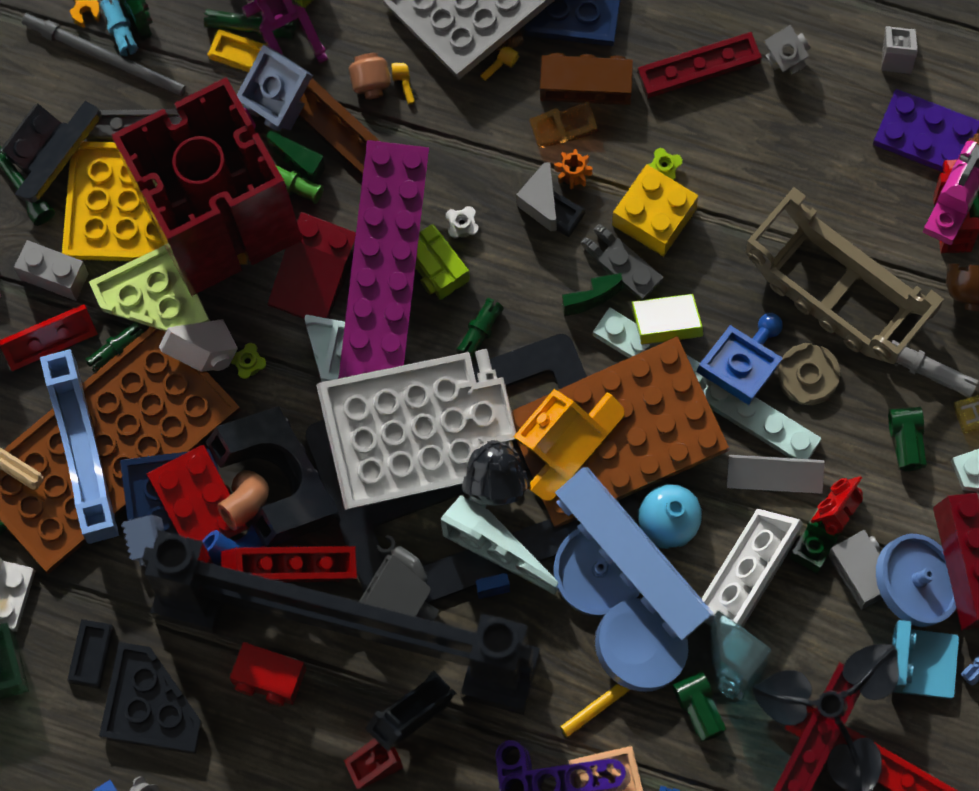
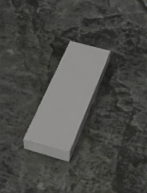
[727,455,825,493]

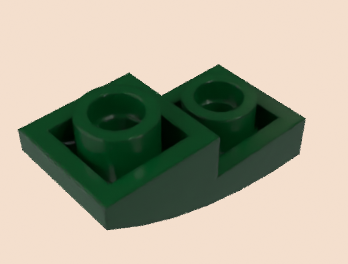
[789,501,850,574]

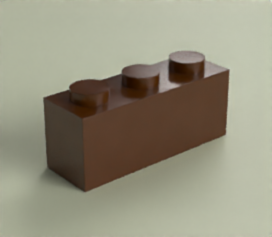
[540,53,633,105]

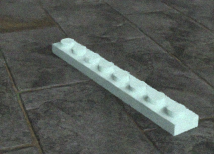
[593,307,821,459]

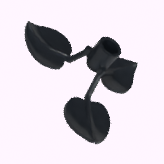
[752,644,899,791]

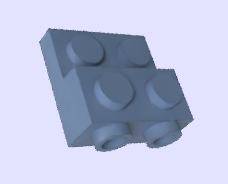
[237,45,313,132]

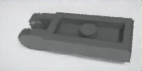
[580,224,663,300]

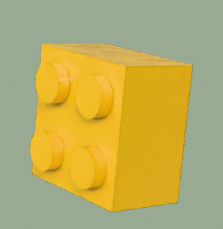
[612,164,699,257]

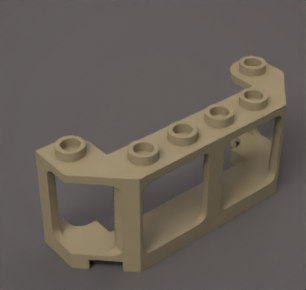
[745,187,944,365]

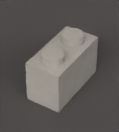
[14,240,89,301]
[828,530,882,610]

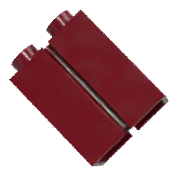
[111,77,302,296]

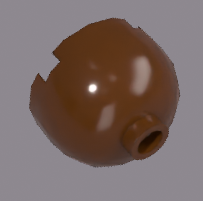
[946,264,979,312]

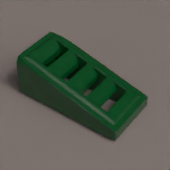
[266,131,325,184]

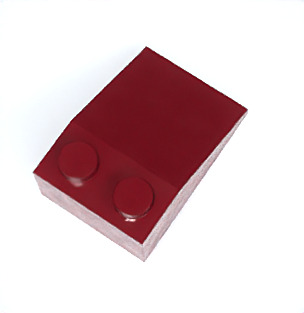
[267,212,356,319]

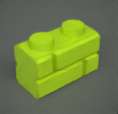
[415,224,470,300]

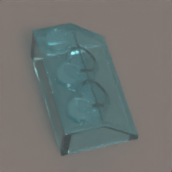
[709,610,771,701]

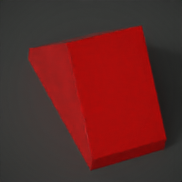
[344,738,403,790]

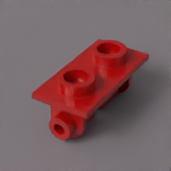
[811,476,863,535]

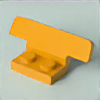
[513,389,624,501]

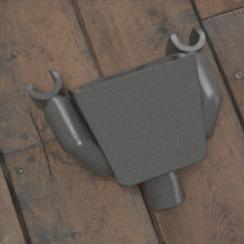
[359,535,439,621]

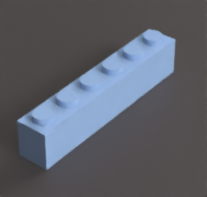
[555,467,714,640]

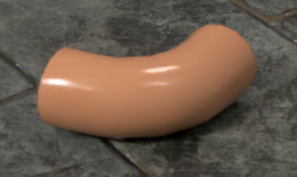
[217,470,269,531]

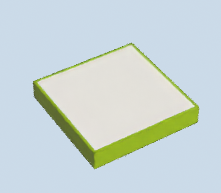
[632,294,703,345]

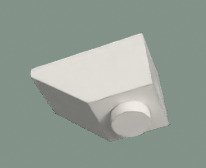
[159,319,238,372]

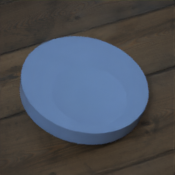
[553,529,640,617]
[876,534,956,627]
[595,598,688,692]

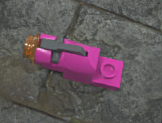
[923,133,979,245]

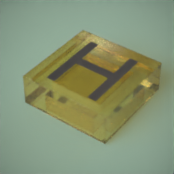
[953,395,979,434]

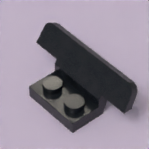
[0,101,102,203]

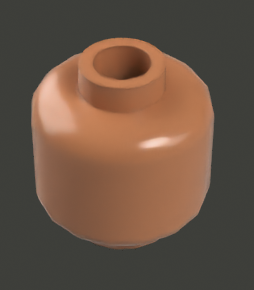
[349,53,391,99]

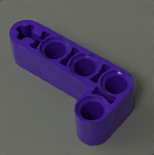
[496,740,631,791]

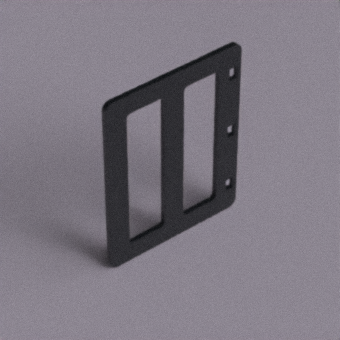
[306,334,640,604]

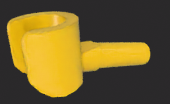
[480,47,519,81]
[392,63,415,104]

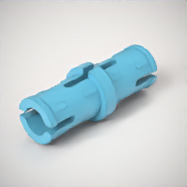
[100,0,138,56]

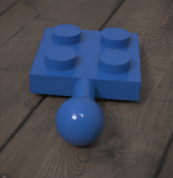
[696,313,783,405]

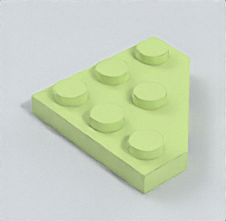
[89,245,210,331]

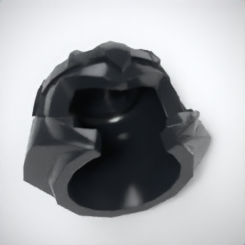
[461,440,531,505]

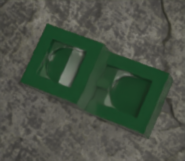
[562,273,622,316]

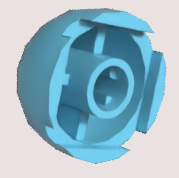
[637,484,702,549]

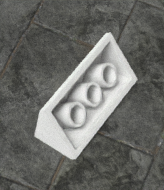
[702,509,803,640]

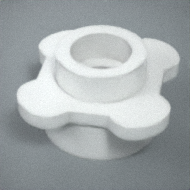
[445,206,478,238]

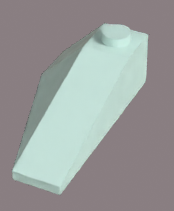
[441,495,558,595]

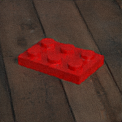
[146,444,248,541]

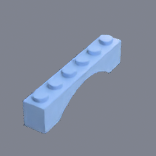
[40,349,119,544]

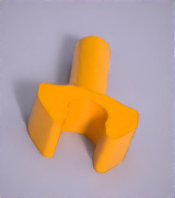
[70,0,101,28]

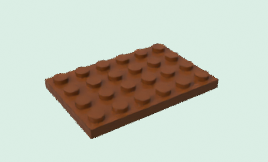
[512,336,730,528]

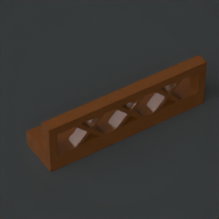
[298,78,380,177]

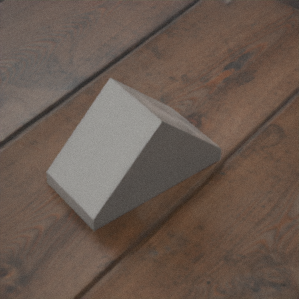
[881,26,917,74]
[516,162,557,231]

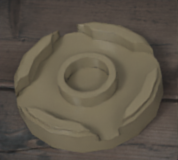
[777,343,840,405]

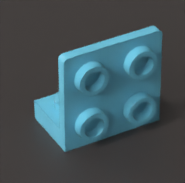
[892,620,959,699]

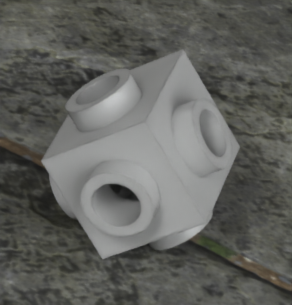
[764,25,811,75]

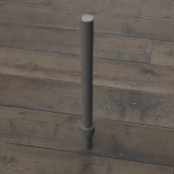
[22,13,186,96]

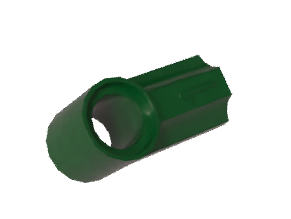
[888,407,927,472]
[672,672,727,742]

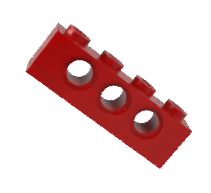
[221,546,357,583]

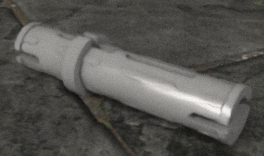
[892,340,979,398]

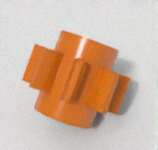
[554,149,593,189]

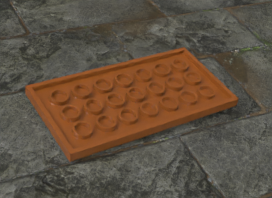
[0,327,241,574]

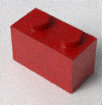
[230,642,306,706]

